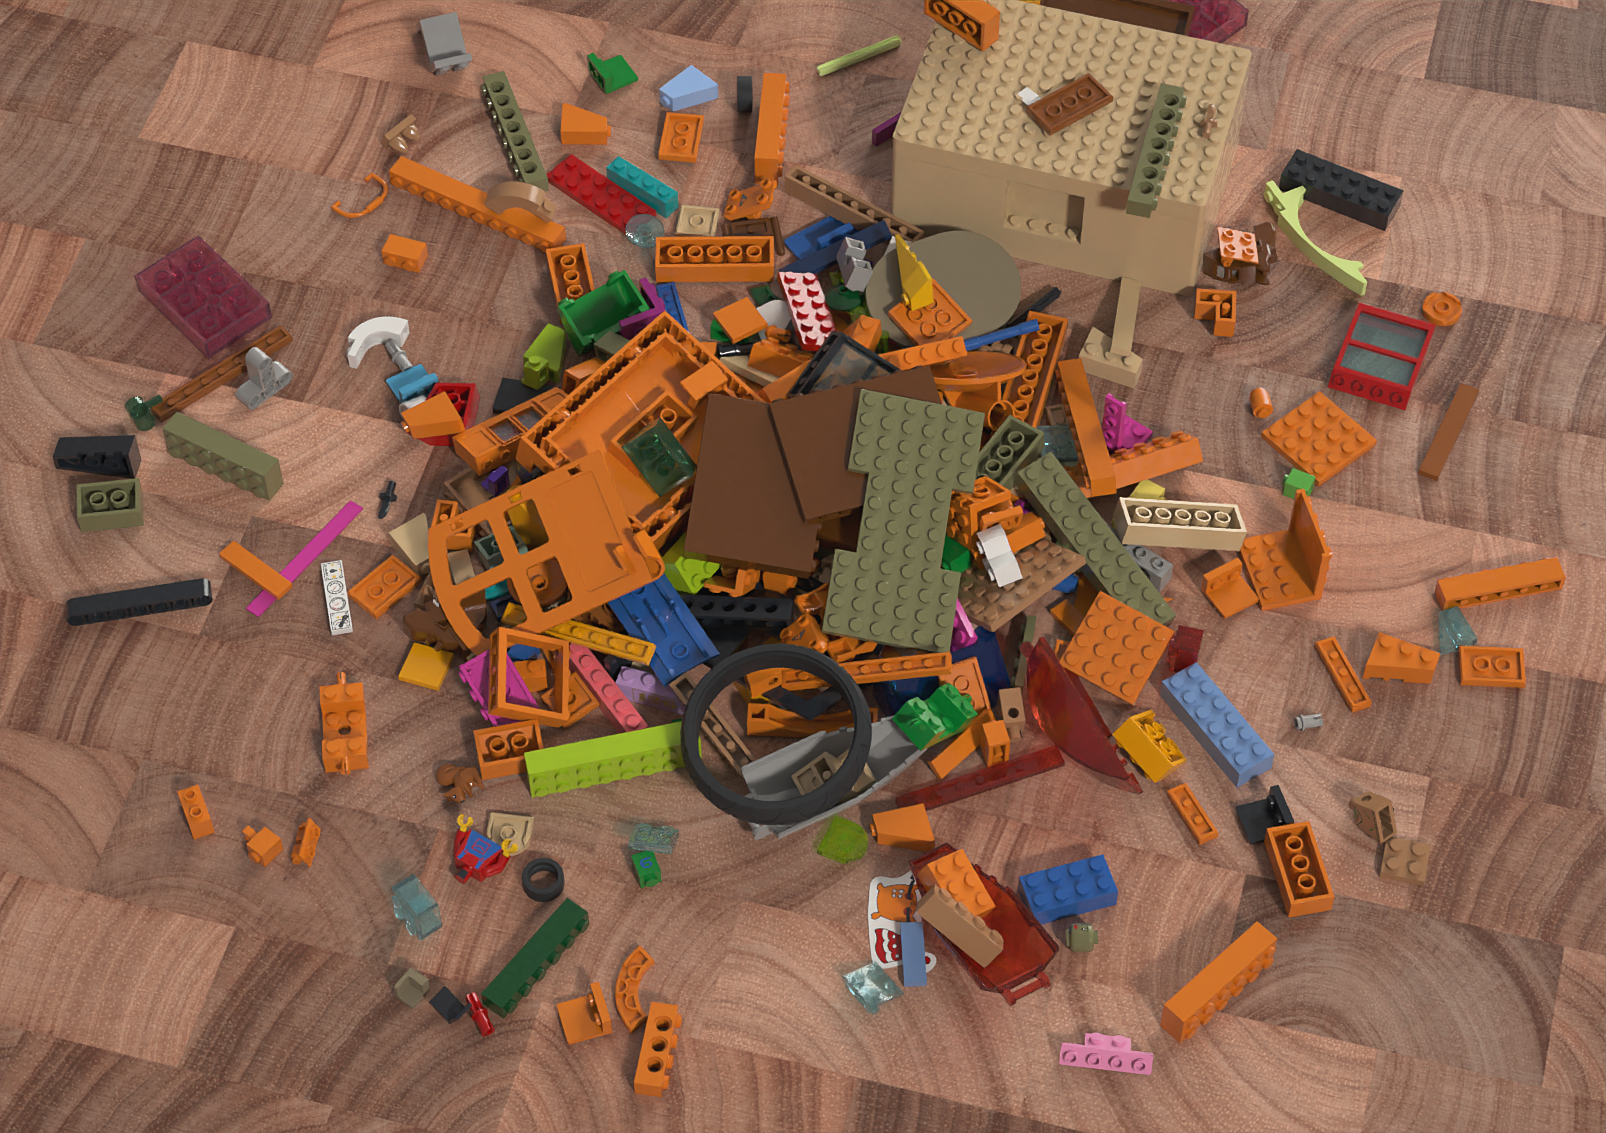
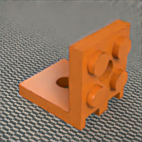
[946,476,1011,551]

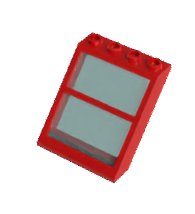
[1328,302,1436,410]

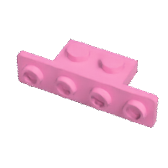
[1059,1033,1153,1075]

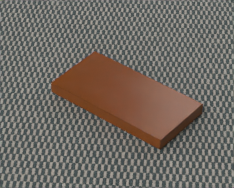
[1026,73,1113,136]

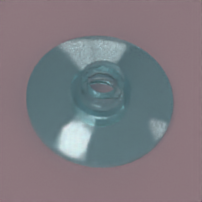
[626,214,664,248]

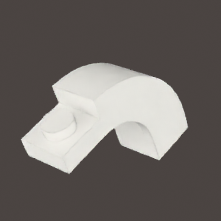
[346,317,410,369]

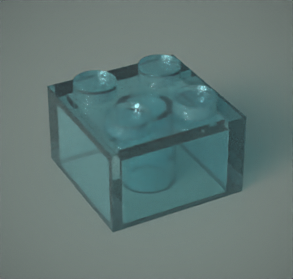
[391,873,442,941]

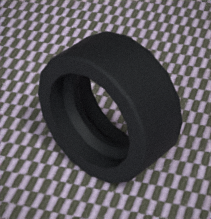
[737,76,753,112]
[522,858,565,902]

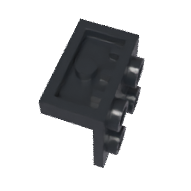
[1235,785,1294,845]

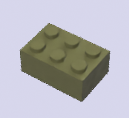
[77,478,144,532]

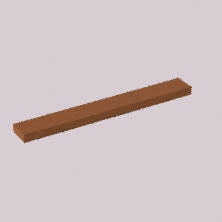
[149,325,293,423]

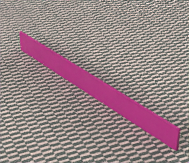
[246,500,363,617]

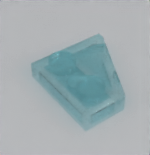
[1438,606,1478,656]

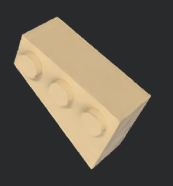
[1079,327,1143,388]

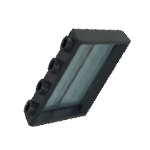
[786,331,904,399]

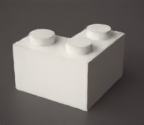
[976,524,1023,587]

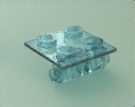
[843,962,904,1014]

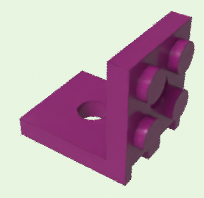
[619,277,666,340]

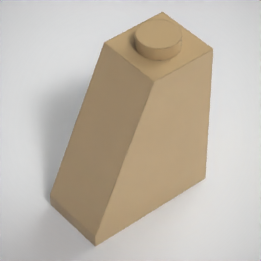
[389,513,431,576]

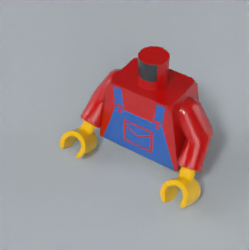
[453,814,518,884]

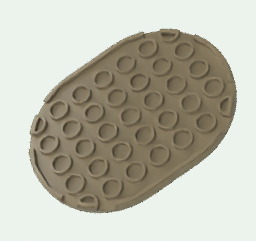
[865,231,1021,348]

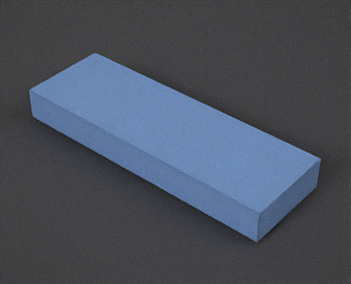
[900,922,927,987]

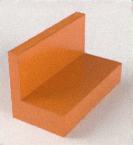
[680,361,728,409]

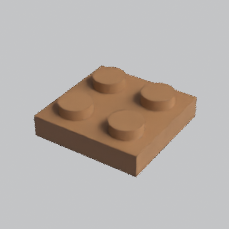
[1379,836,1431,886]

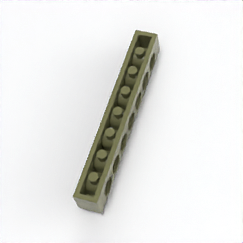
[481,71,549,192]
[1126,83,1187,218]

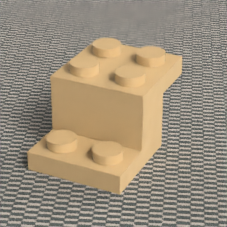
[791,749,877,805]

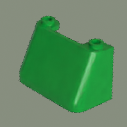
[556,270,650,356]

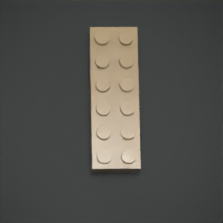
[1113,497,1247,551]

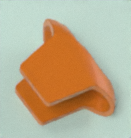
[613,522,665,581]

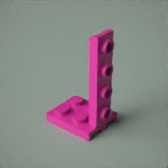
[1102,393,1153,455]

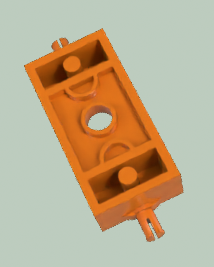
[319,672,369,775]

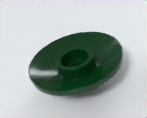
[825,282,865,312]

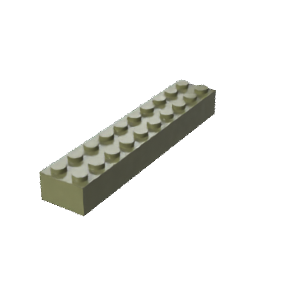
[1014,452,1176,627]

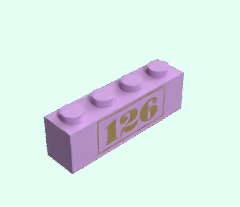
[615,666,685,715]

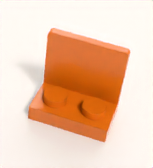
[977,499,1023,532]
[1201,558,1259,619]
[557,981,612,1045]

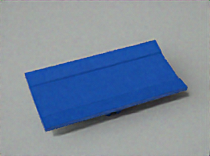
[608,573,720,687]

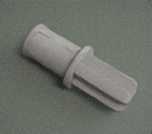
[385,339,413,372]

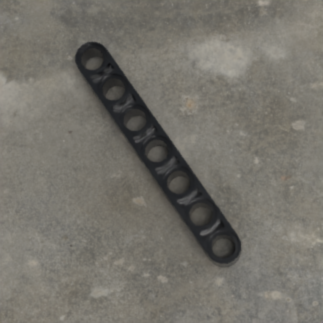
[66,578,213,626]

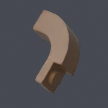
[484,181,557,223]

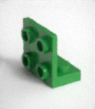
[587,52,638,94]

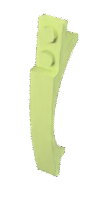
[1264,180,1367,296]

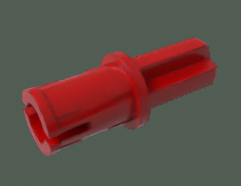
[465,992,495,1037]

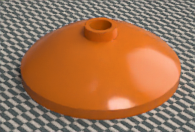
[507,557,568,607]

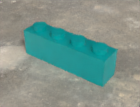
[606,156,679,219]

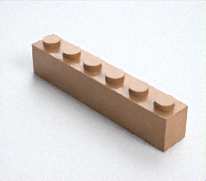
[669,671,756,786]

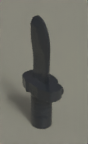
[378,481,397,519]

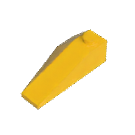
[895,234,934,311]

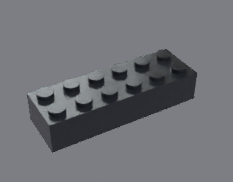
[1279,149,1404,231]

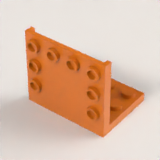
[1239,489,1332,611]

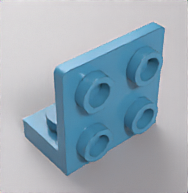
[386,364,439,404]

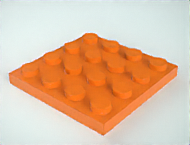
[1261,391,1377,487]
[1058,591,1175,706]

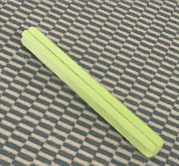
[817,35,901,76]

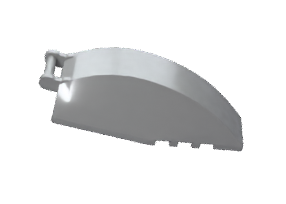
[741,716,927,840]

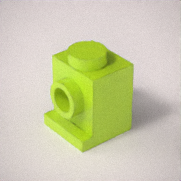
[521,355,549,390]

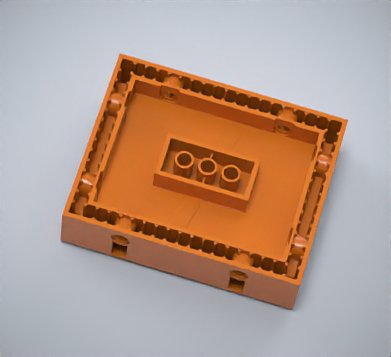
[515,311,766,551]

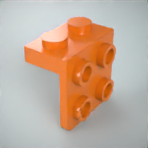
[703,567,760,597]

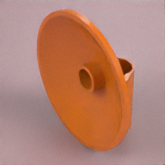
[906,351,1026,432]

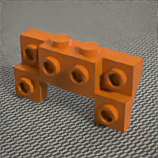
[794,582,877,663]

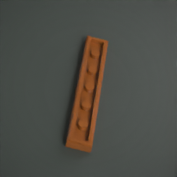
[1418,383,1480,481]

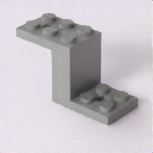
[416,12,472,76]

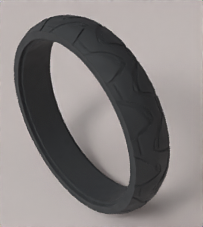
[680,644,872,825]

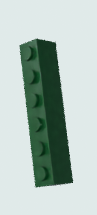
[481,898,589,1019]

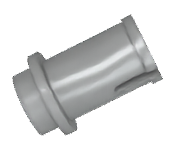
[1294,713,1323,731]

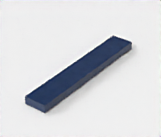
[778,220,892,274]

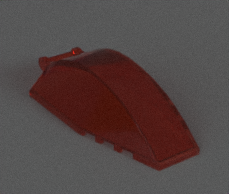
[1020,636,1143,795]
[908,842,1059,1006]

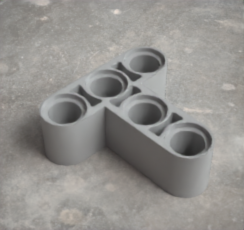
[235,347,293,410]

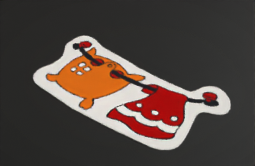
[868,870,936,973]

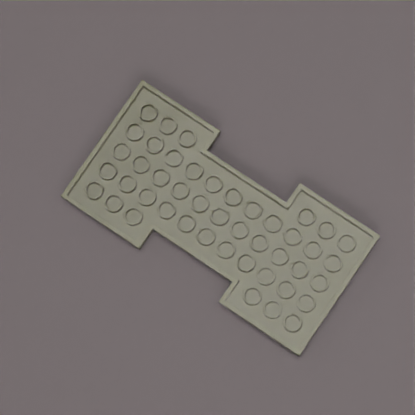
[821,389,985,653]

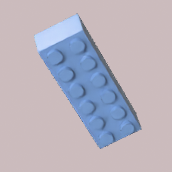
[1160,662,1274,788]

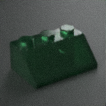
[622,417,697,497]

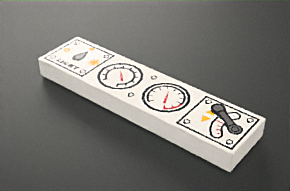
[321,560,353,636]

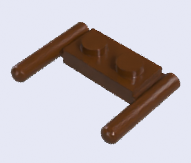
[721,216,785,256]

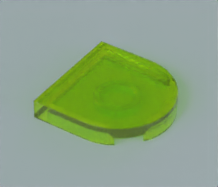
[817,815,868,864]

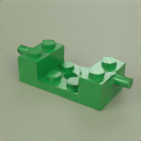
[892,683,978,751]

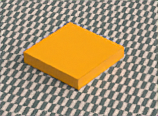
[398,642,454,691]

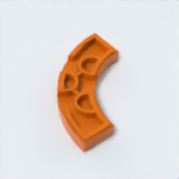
[615,945,655,1034]

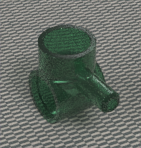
[125,395,163,431]

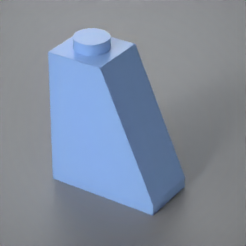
[659,65,718,111]

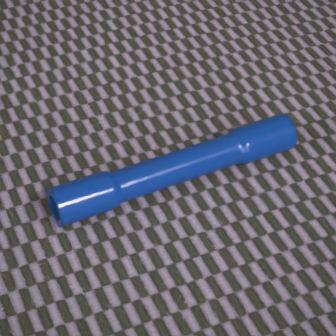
[963,319,1040,351]

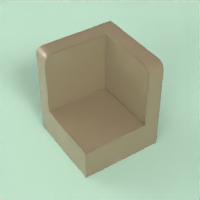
[393,968,430,1009]

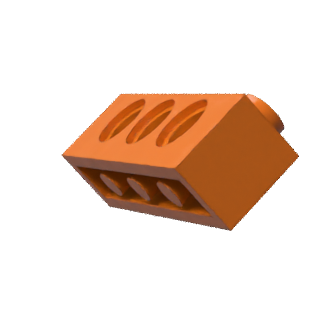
[634,1001,682,1097]

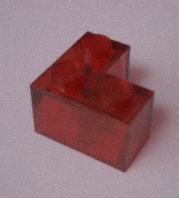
[1166,625,1204,673]

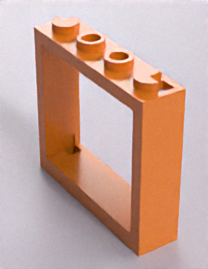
[488,627,571,728]

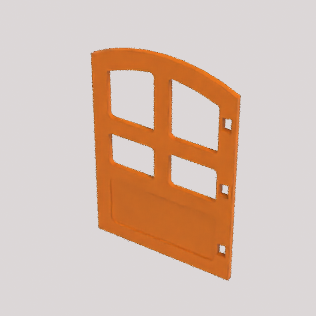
[428,450,654,656]

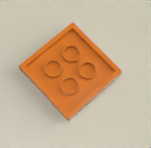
[887,278,973,346]

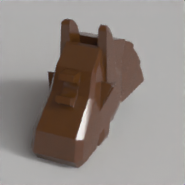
[1203,222,1278,285]
[402,589,487,661]

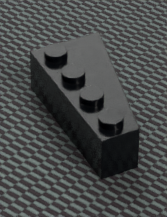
[52,435,142,479]

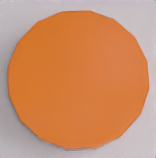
[1422,292,1462,326]

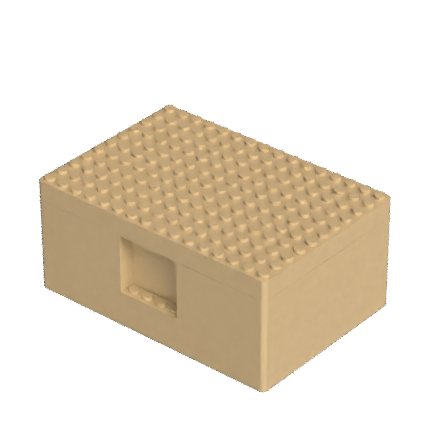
[891,0,1251,296]

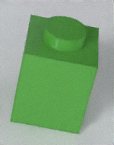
[1281,468,1316,499]

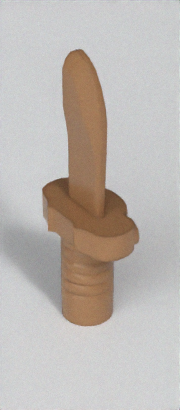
[1200,104,1218,138]

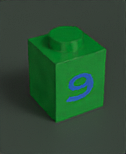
[631,849,662,888]

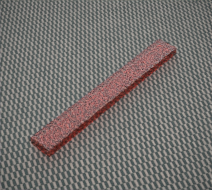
[895,745,1065,811]

